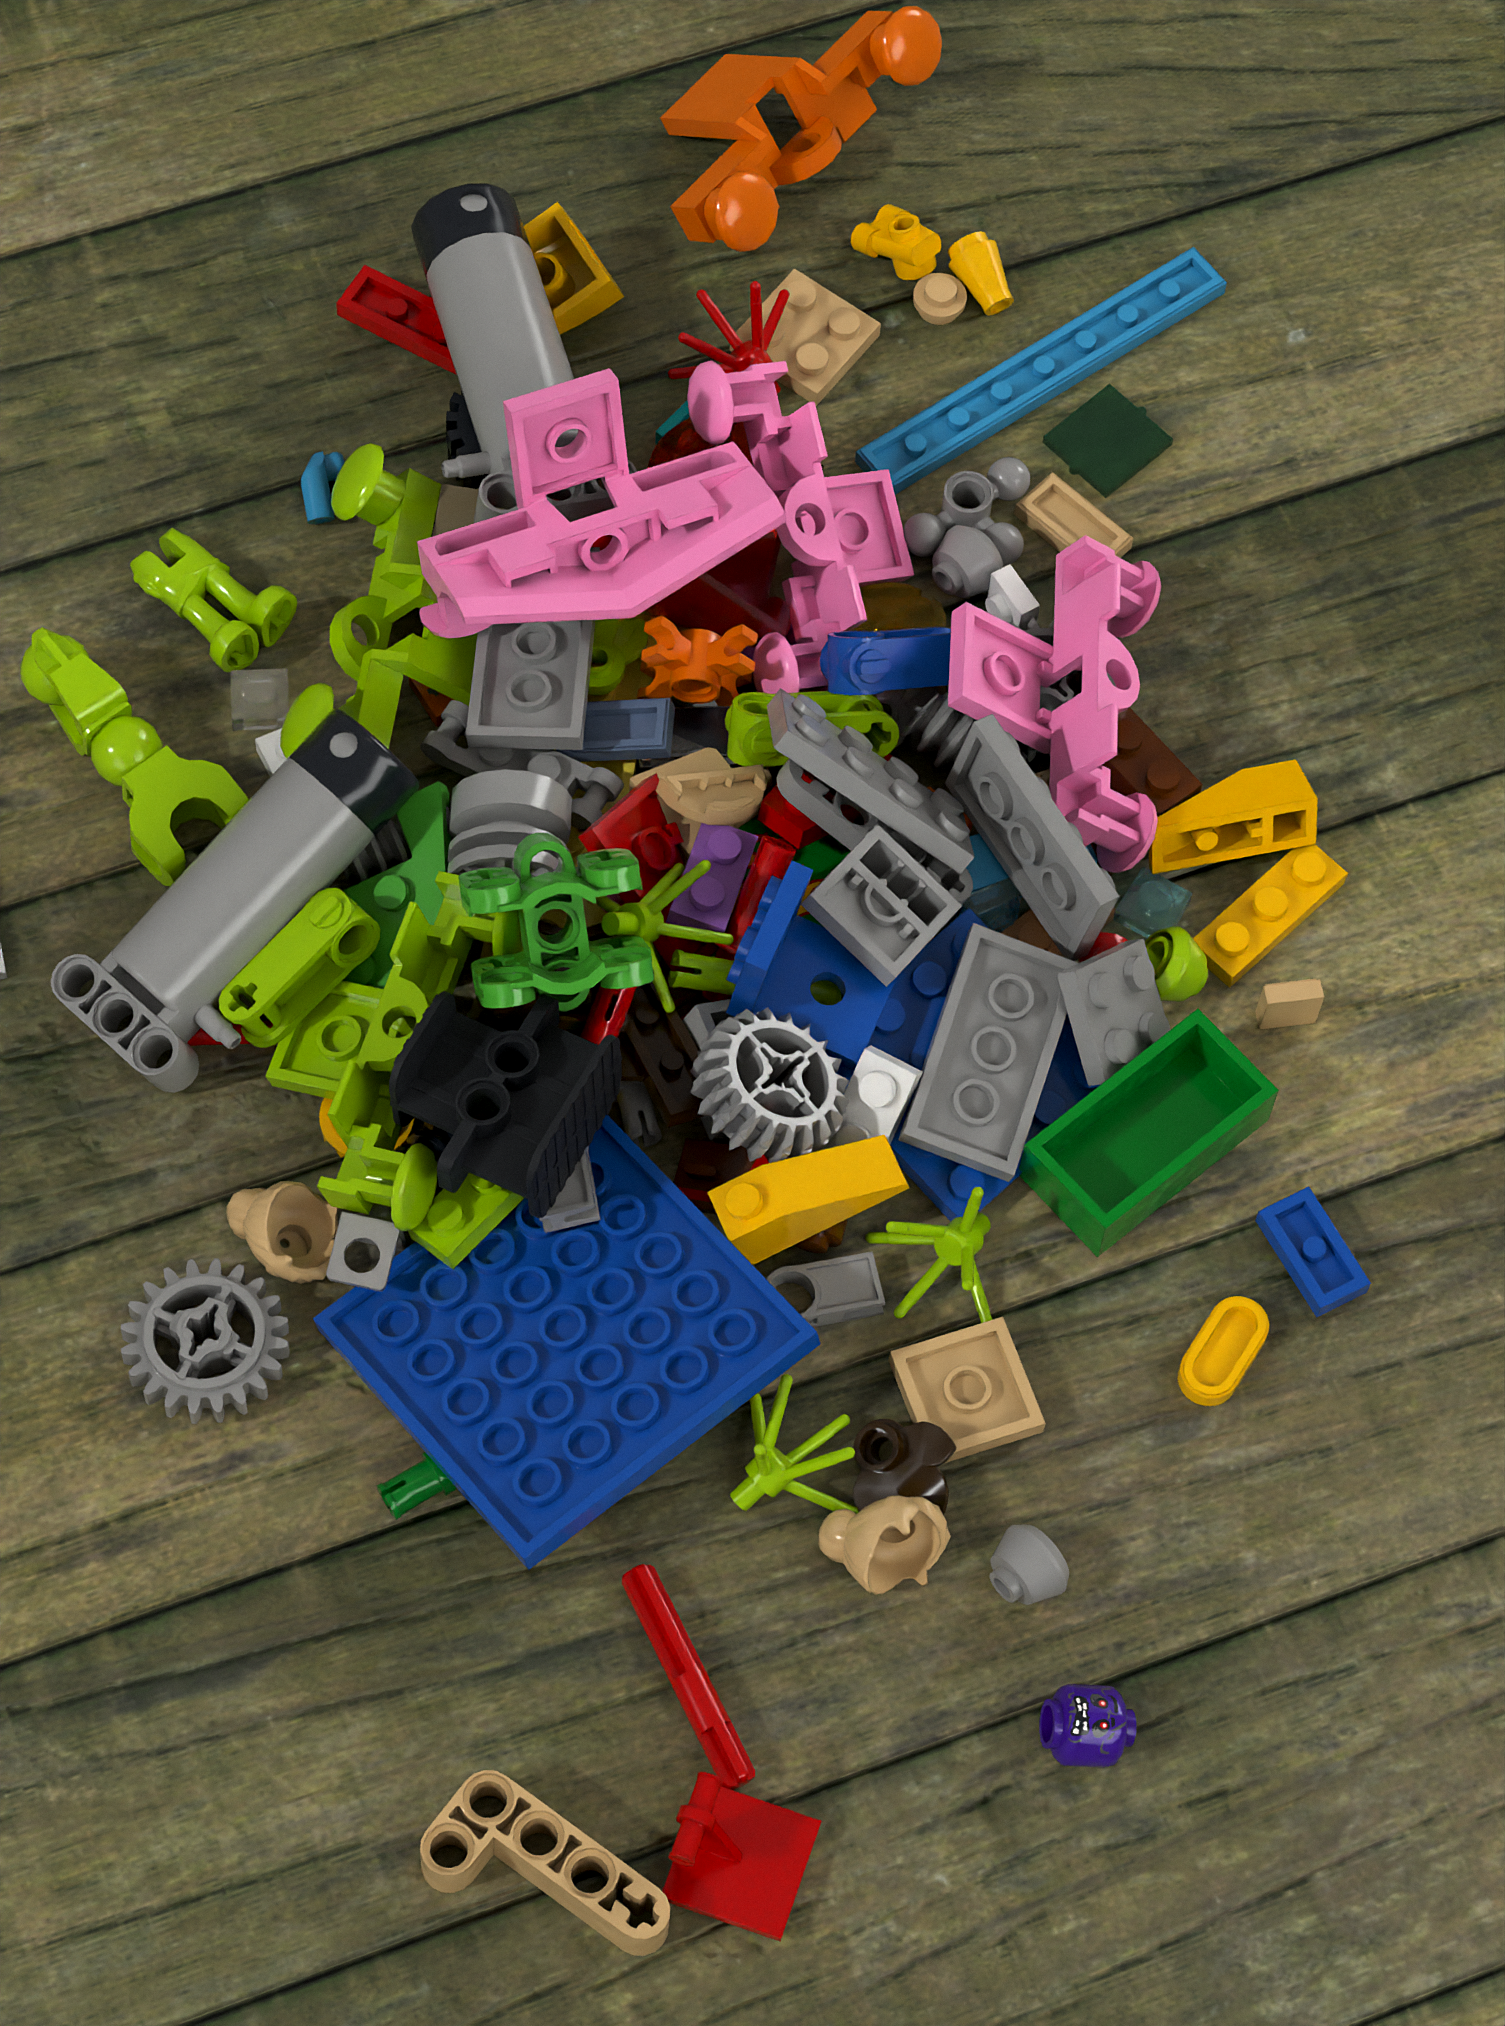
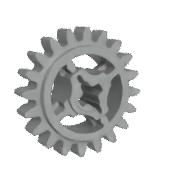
[121,1258,290,1424]

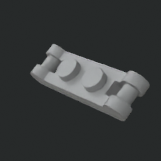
[420,700,624,831]

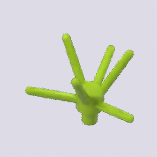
[596,860,734,1013]
[865,1187,992,1323]
[730,1374,858,1514]

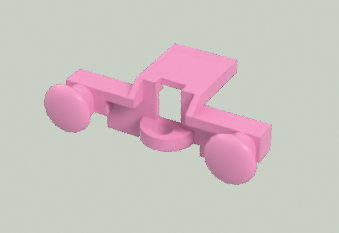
[687,360,914,694]
[948,535,1161,873]

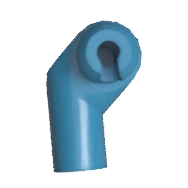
[301,451,344,524]

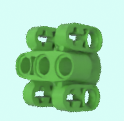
[458,833,654,1011]

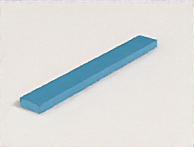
[855,247,1227,495]

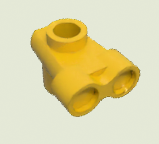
[851,204,941,280]

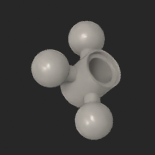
[903,457,1030,566]

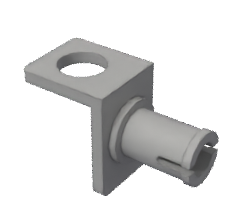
[326,1203,407,1292]

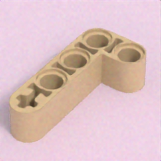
[420,1770,670,1956]

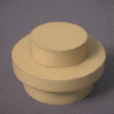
[913,273,967,325]

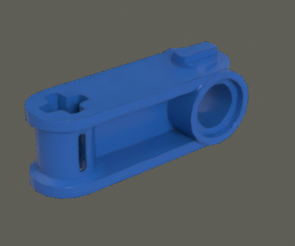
[820,626,951,695]

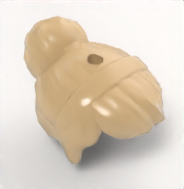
[226,1181,339,1284]
[818,1495,951,1595]

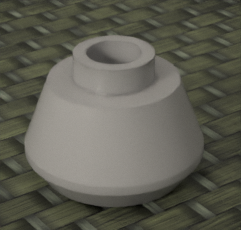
[932,525,1003,598]
[989,1524,1069,1605]

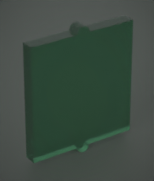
[1042,383,1173,498]

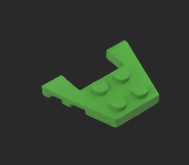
[343,781,451,989]

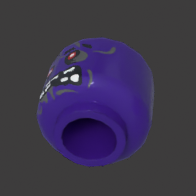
[1039,1684,1136,1768]

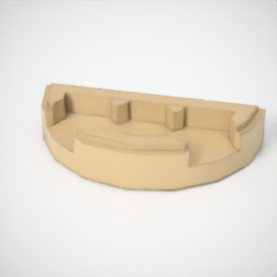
[656,764,768,826]

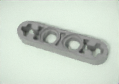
[777,759,973,905]

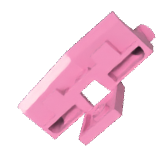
[417,368,786,638]

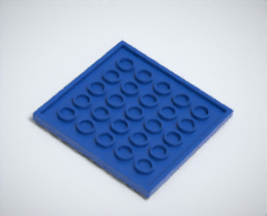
[313,1115,821,1570]

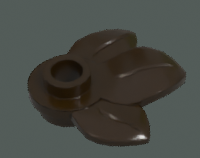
[853,1419,957,1515]

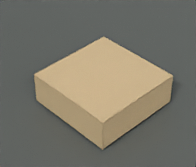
[1255,978,1324,1030]

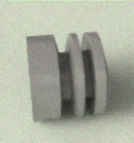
[447,769,572,876]

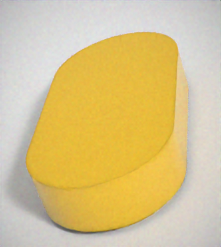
[1178,1296,1269,1406]

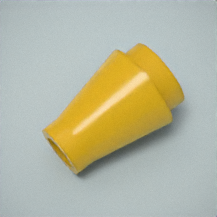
[948,231,1014,316]

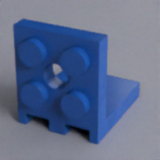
[726,860,899,1071]

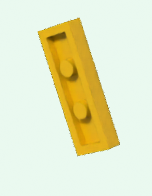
[1193,844,1348,988]

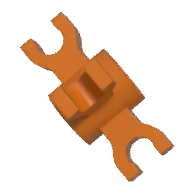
[637,615,758,707]

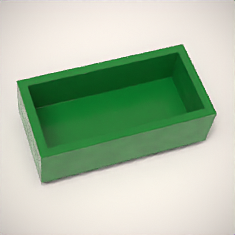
[1019,1009,1279,1257]

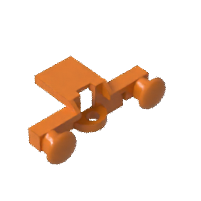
[660,6,942,252]

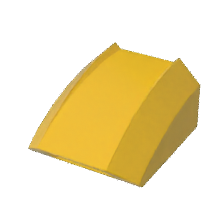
[524,202,624,334]

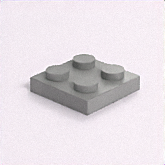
[1057,938,1170,1086]

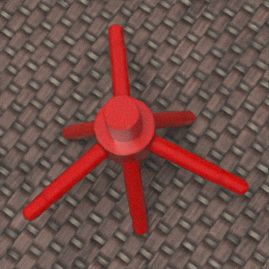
[668,281,790,394]

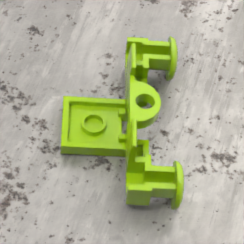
[280,443,478,758]
[265,871,523,1231]

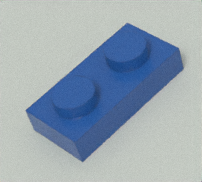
[1255,1186,1371,1317]

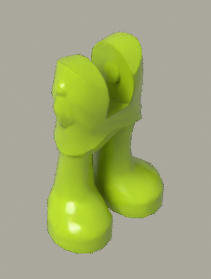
[130,527,298,672]

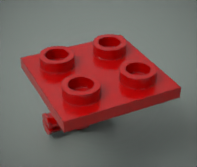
[662,1772,821,1942]

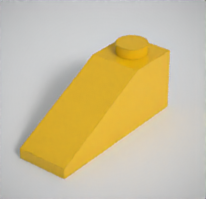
[1149,759,1318,874]
[707,1135,910,1265]

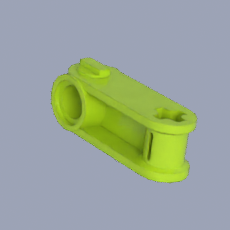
[725,691,899,769]
[219,888,381,1048]

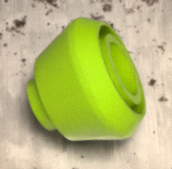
[1145,926,1208,1002]

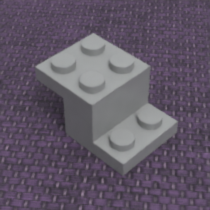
[801,824,962,987]

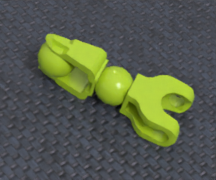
[20,627,249,886]

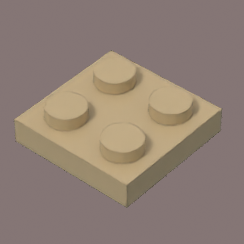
[730,268,881,406]
[888,1317,1046,1464]

